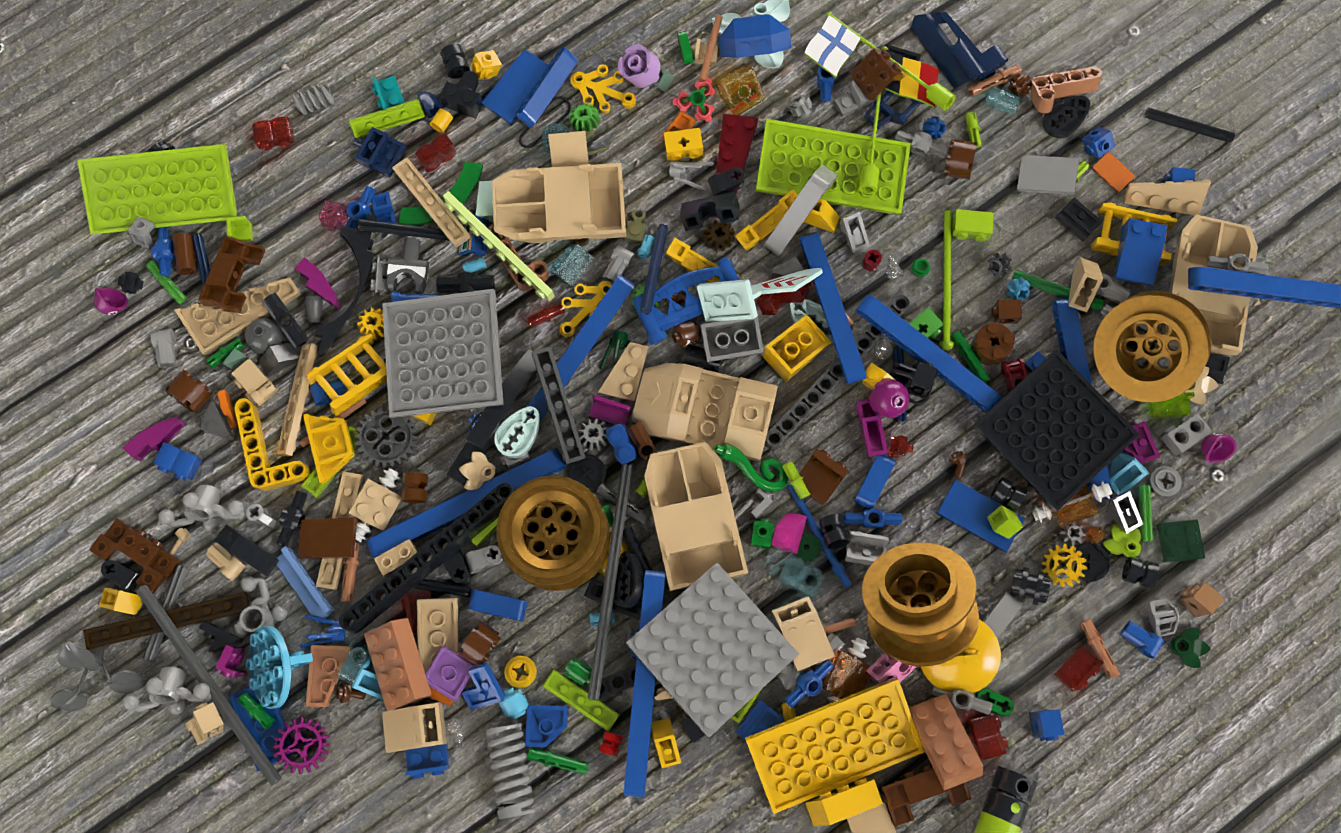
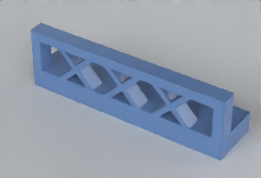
[277,546,336,624]

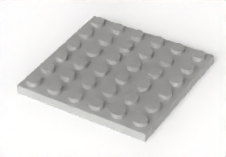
[382,289,504,418]
[626,563,799,738]

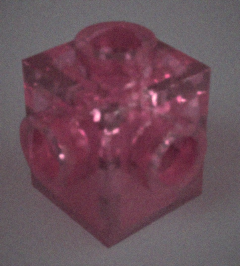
[319,200,348,232]

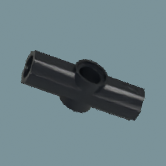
[436,272,495,293]
[262,292,309,349]

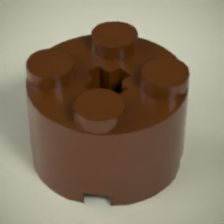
[944,139,977,180]
[971,322,1015,366]
[165,369,213,414]
[457,620,501,666]

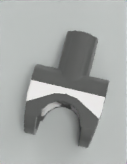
[387,238,429,294]

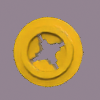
[505,656,537,688]

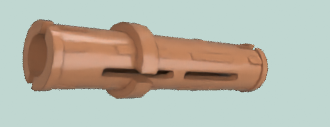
[968,64,1022,97]
[340,543,360,602]
[1079,619,1120,679]

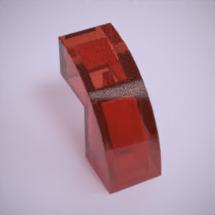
[756,284,810,315]

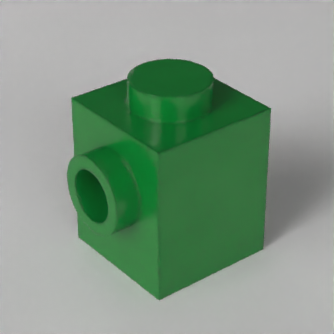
[750,519,774,550]

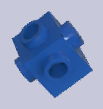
[1082,127,1116,158]

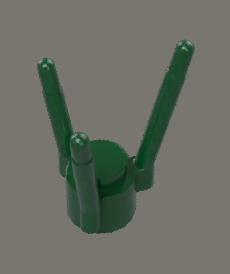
[600,331,631,370]

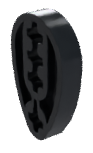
[1042,96,1091,139]
[613,551,644,608]

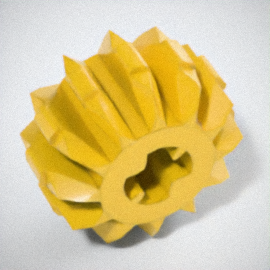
[357,307,384,340]

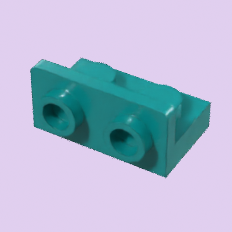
[371,76,405,110]

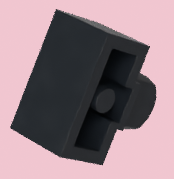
[439,71,482,119]
[890,362,938,399]

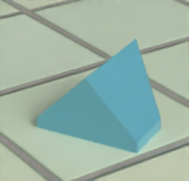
[1108,453,1149,495]
[352,657,383,700]

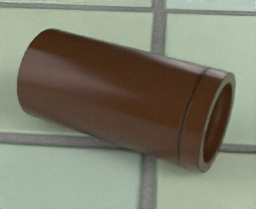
[172,233,196,275]

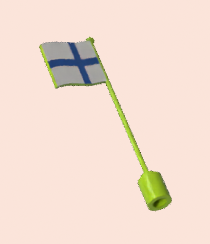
[805,12,956,111]

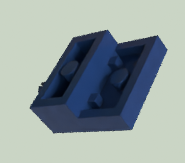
[353,127,407,178]

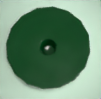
[794,533,821,562]

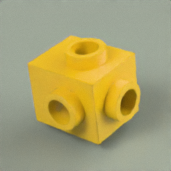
[470,50,502,80]

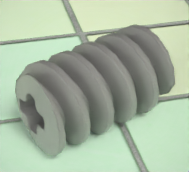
[292,82,334,115]

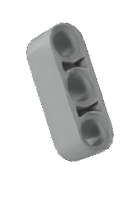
[982,591,1022,639]

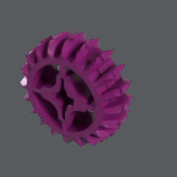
[273,717,330,774]

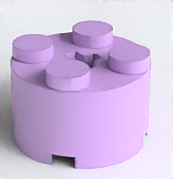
[618,44,660,88]

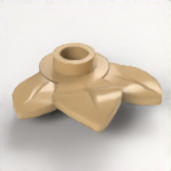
[1185,367,1218,404]
[459,452,495,490]

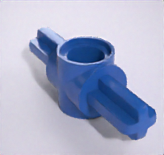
[817,66,834,102]
[345,186,376,229]
[151,227,175,277]
[844,508,902,529]
[785,660,834,708]

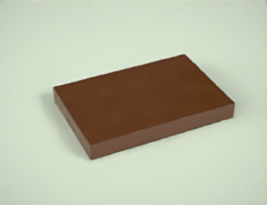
[298,517,357,560]

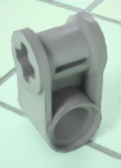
[465,545,504,574]

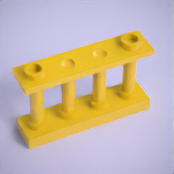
[1091,202,1177,266]
[307,333,387,416]

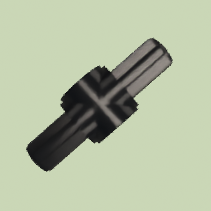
[277,491,308,547]

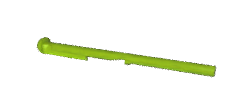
[939,210,954,351]

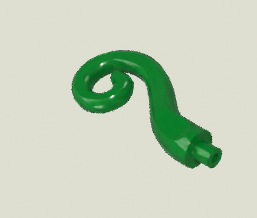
[714,443,788,492]

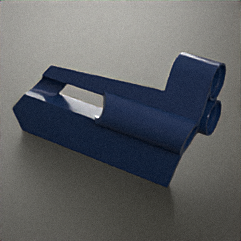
[911,12,1008,89]

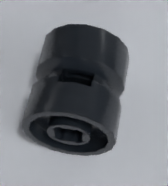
[440,44,470,79]
[990,477,1027,512]
[819,514,851,549]
[1122,556,1159,588]

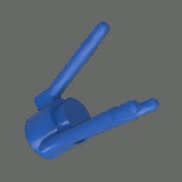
[300,614,346,649]

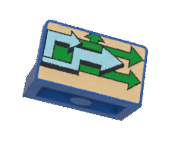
[458,215,489,257]

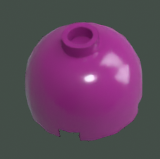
[869,379,910,418]

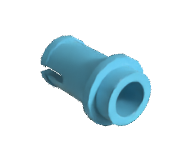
[637,235,655,260]
[462,257,487,273]
[590,611,615,626]

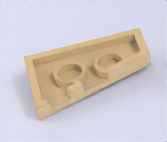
[598,342,649,402]

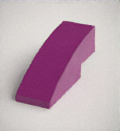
[295,257,342,311]
[855,399,888,457]
[123,417,187,462]

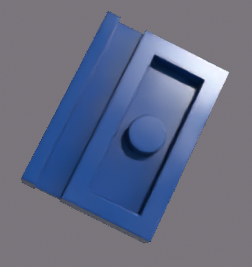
[735,700,784,739]

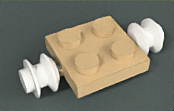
[348,468,401,542]

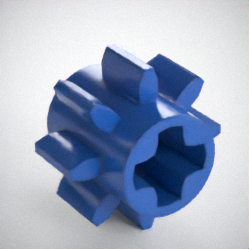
[923,116,946,140]

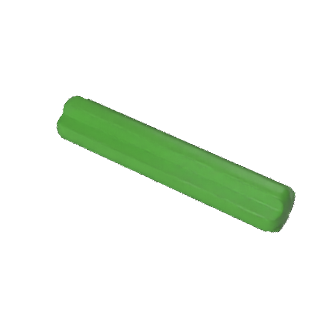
[146,260,187,305]
[1138,485,1153,542]

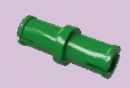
[205,338,245,369]
[237,692,275,729]

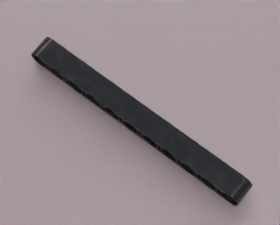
[339,483,515,634]

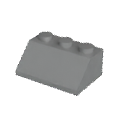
[700,317,764,362]

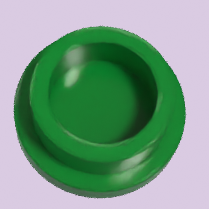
[911,259,931,277]

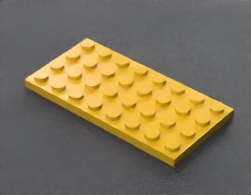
[745,677,924,814]

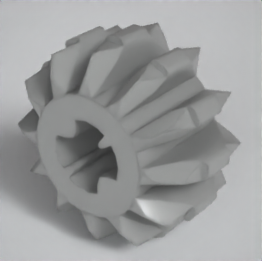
[578,419,608,451]

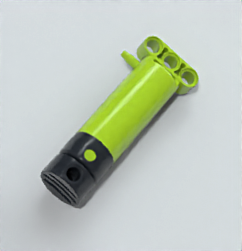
[974,766,1038,833]

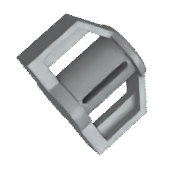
[243,501,278,528]
[1147,598,1180,637]

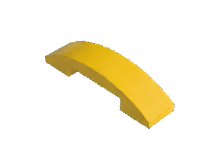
[735,189,798,251]
[665,238,739,283]

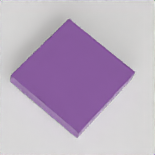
[425,645,475,702]

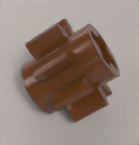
[1009,73,1032,97]

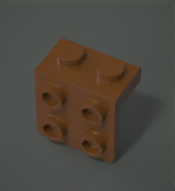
[850,48,905,100]
[799,449,849,505]

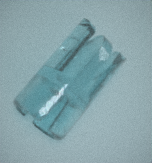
[985,86,1021,114]

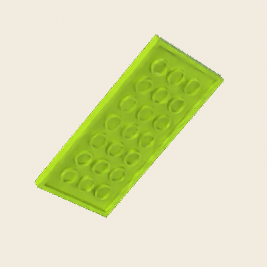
[755,119,911,215]
[77,144,238,235]

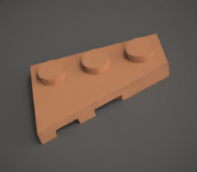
[306,645,353,707]

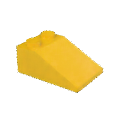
[760,314,832,383]

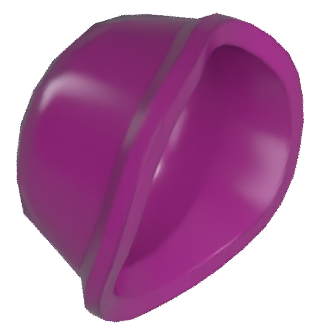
[93,288,128,315]
[1201,433,1237,463]

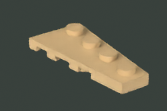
[1123,179,1211,216]

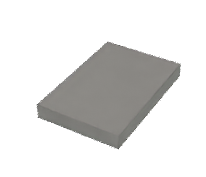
[1017,155,1079,195]

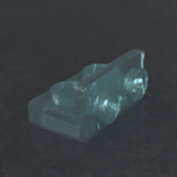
[551,244,595,287]

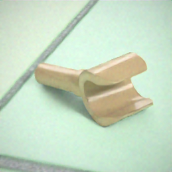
[169,528,191,555]

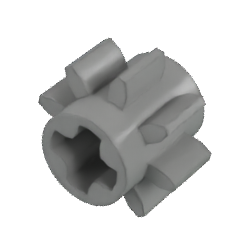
[789,95,812,118]
[1059,521,1086,547]

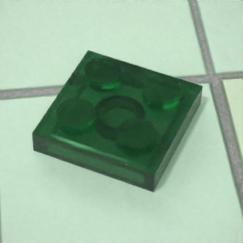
[1156,519,1205,563]

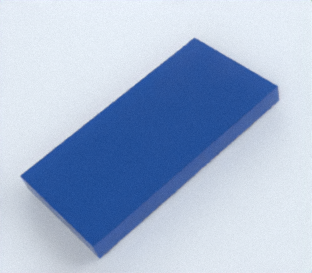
[482,49,548,124]
[937,480,1025,553]
[229,687,297,771]

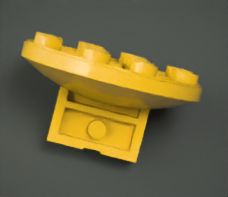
[921,619,1001,695]

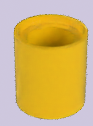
[430,108,453,133]

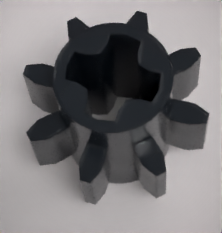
[988,253,1012,276]
[117,272,144,294]

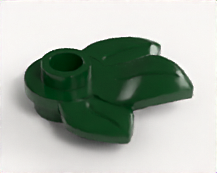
[1170,628,1211,668]

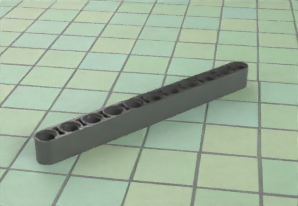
[765,295,910,450]

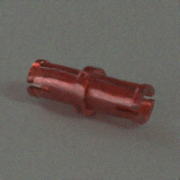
[526,302,565,329]

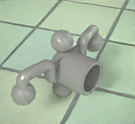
[158,485,245,532]
[234,576,288,649]
[122,667,211,715]

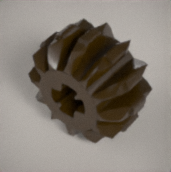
[704,220,735,252]

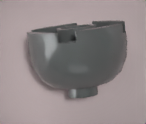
[245,317,285,356]

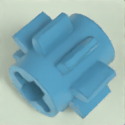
[1007,277,1031,300]

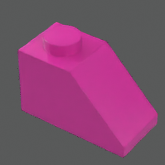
[771,512,807,554]

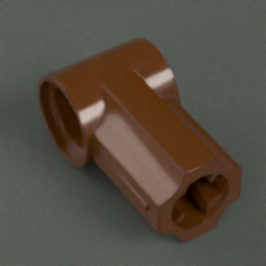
[626,421,656,460]

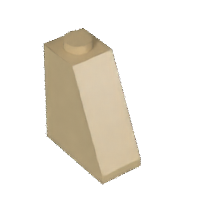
[1068,258,1103,312]

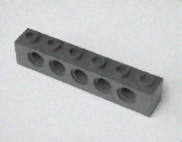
[531,346,585,465]

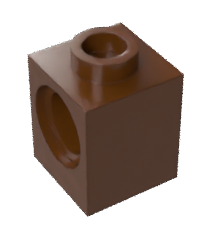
[991,300,1022,324]

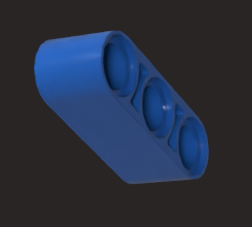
[854,454,896,509]
[468,589,528,622]

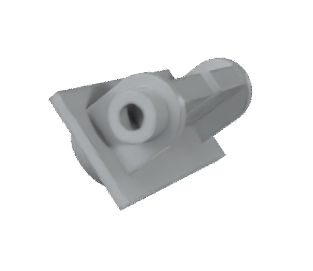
[369,256,389,297]

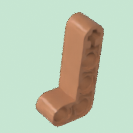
[1030,67,1102,113]
[488,224,549,292]

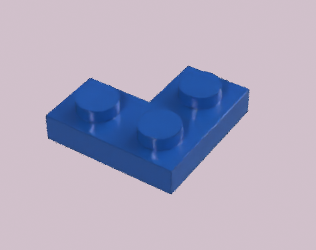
[461,662,505,710]

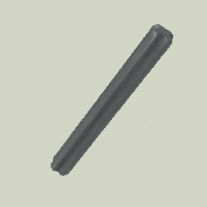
[143,565,188,662]

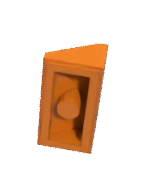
[1092,152,1135,193]

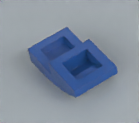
[371,192,397,234]

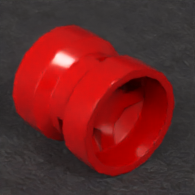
[599,731,624,757]

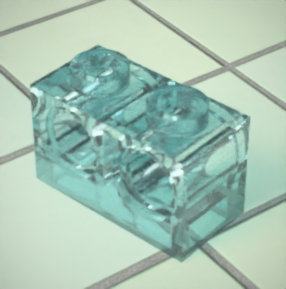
[777,557,825,599]

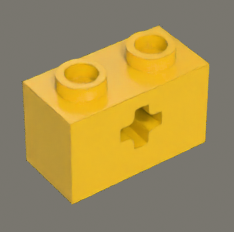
[664,128,703,161]

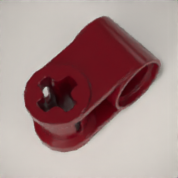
[1001,358,1027,392]

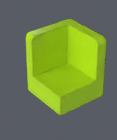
[226,216,253,242]
[987,505,1023,539]

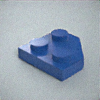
[525,705,568,747]

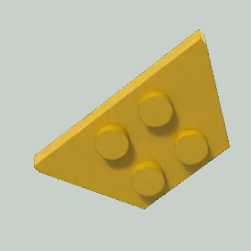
[303,414,355,484]

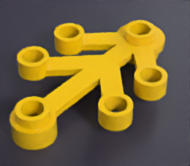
[570,64,636,114]
[559,281,613,338]

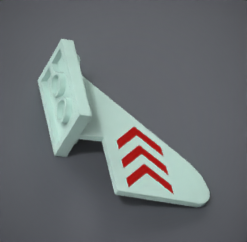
[697,268,823,322]

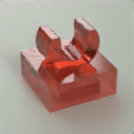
[889,435,914,458]

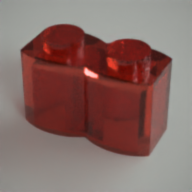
[252,117,295,151]
[415,134,456,172]
[967,713,1008,760]

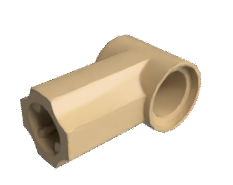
[206,543,247,581]

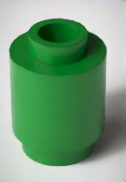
[564,658,592,687]

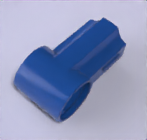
[310,378,348,406]
[1120,621,1165,659]

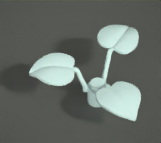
[712,0,790,69]

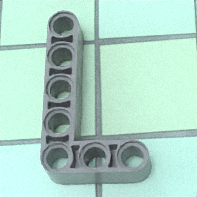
[764,165,838,256]

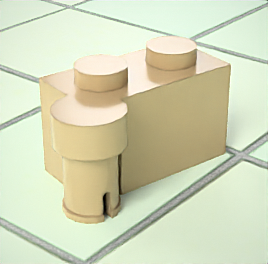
[231,359,278,406]
[185,702,224,745]

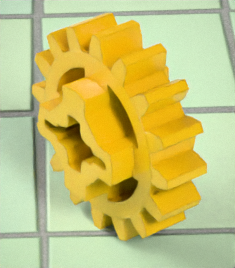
[1041,544,1087,588]

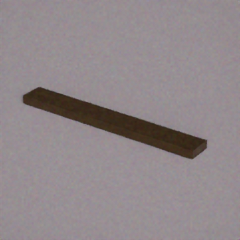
[83,591,250,650]

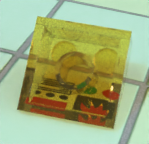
[714,63,766,115]

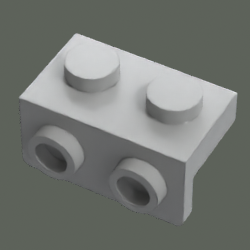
[845,531,889,565]

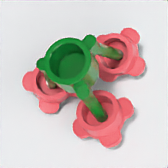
[672,78,715,122]

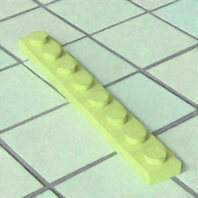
[443,191,555,302]

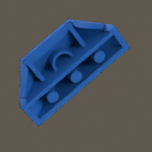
[718,14,792,58]

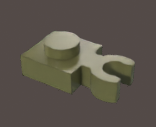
[624,209,646,243]

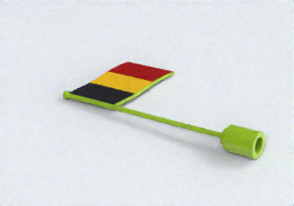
[859,46,939,195]

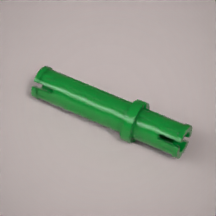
[950,330,991,383]
[527,747,589,775]

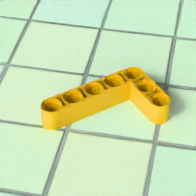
[235,398,311,491]

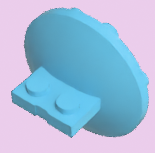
[245,626,313,709]

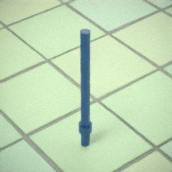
[786,485,852,588]

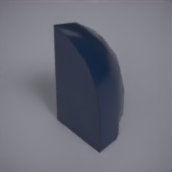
[417,91,445,118]

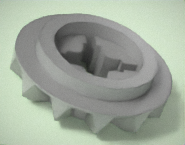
[1149,466,1182,497]

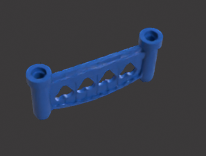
[633,257,740,346]

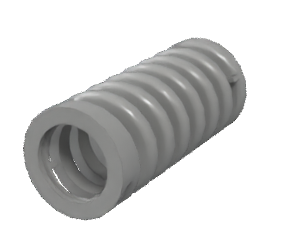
[486,723,535,819]

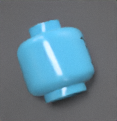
[499,687,529,719]

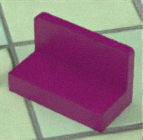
[589,395,631,426]

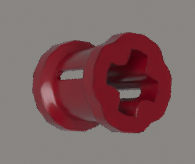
[862,250,882,272]

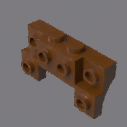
[198,237,266,313]
[89,518,183,593]
[881,764,972,827]

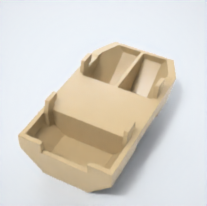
[492,163,626,243]
[1161,214,1258,356]
[632,363,778,462]
[644,442,748,592]

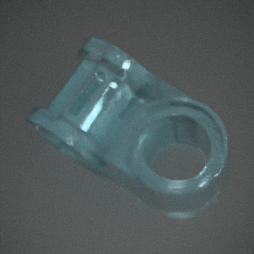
[338,647,370,685]

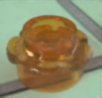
[1086,526,1105,544]

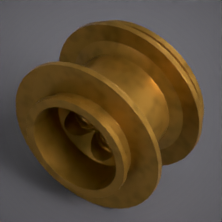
[1094,291,1212,402]
[496,476,611,591]
[862,543,979,667]

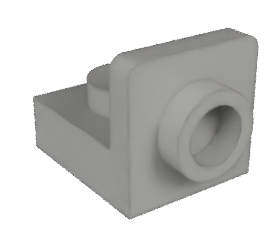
[128,217,155,250]
[750,488,773,520]

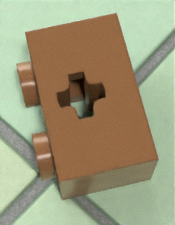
[1178,582,1225,617]

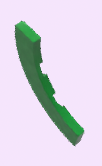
[399,162,483,226]

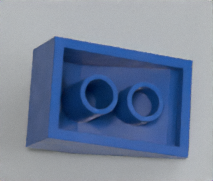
[1114,218,1167,286]

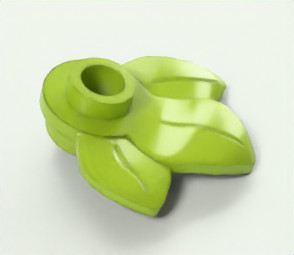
[1103,524,1142,557]

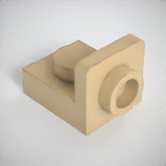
[692,39,718,65]

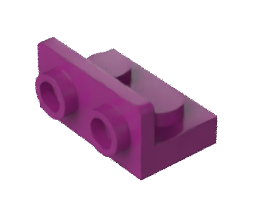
[215,645,246,679]

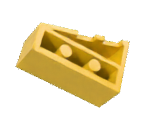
[805,778,883,827]

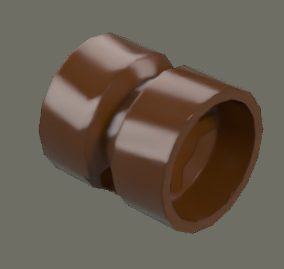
[401,472,429,504]

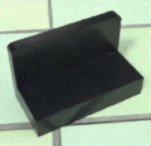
[681,345,721,373]

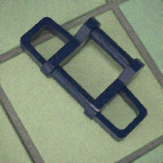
[864,91,924,129]

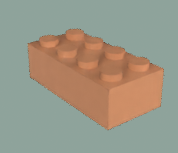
[364,618,432,711]
[909,694,983,790]

